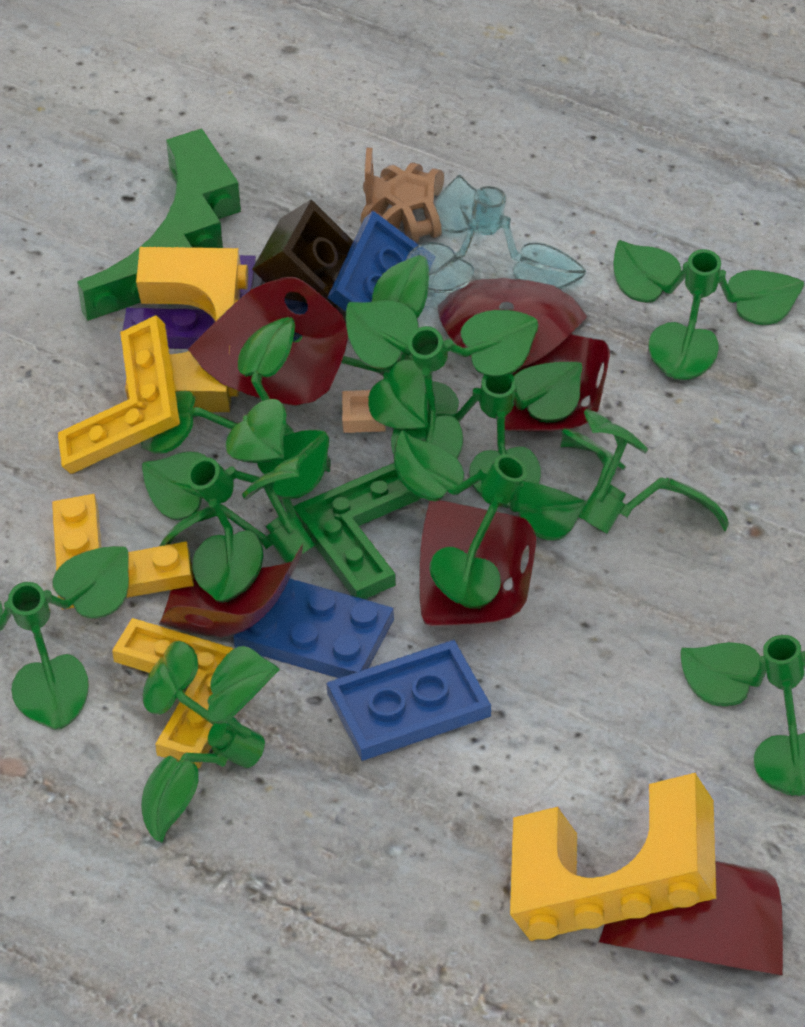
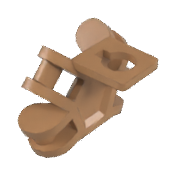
[360,147,444,243]

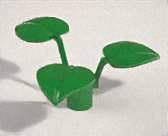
[613,240,804,380]
[295,255,429,430]
[346,300,539,459]
[141,317,295,463]
[427,362,582,508]
[560,409,729,534]
[142,430,329,603]
[394,430,586,609]
[159,452,331,563]
[0,546,129,730]
[680,635,805,796]
[141,641,280,843]

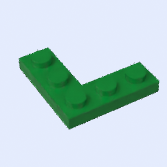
[293,463,422,599]

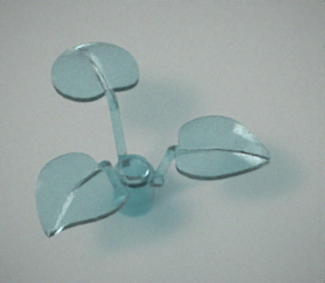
[406,175,586,293]

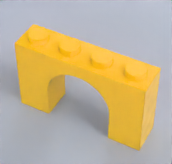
[125,247,248,413]
[510,773,716,941]

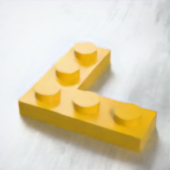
[58,315,180,474]
[52,493,194,610]
[112,618,234,769]

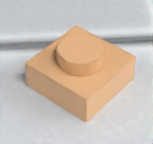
[342,390,386,433]

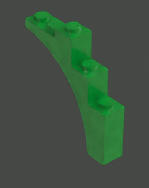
[77,128,241,321]

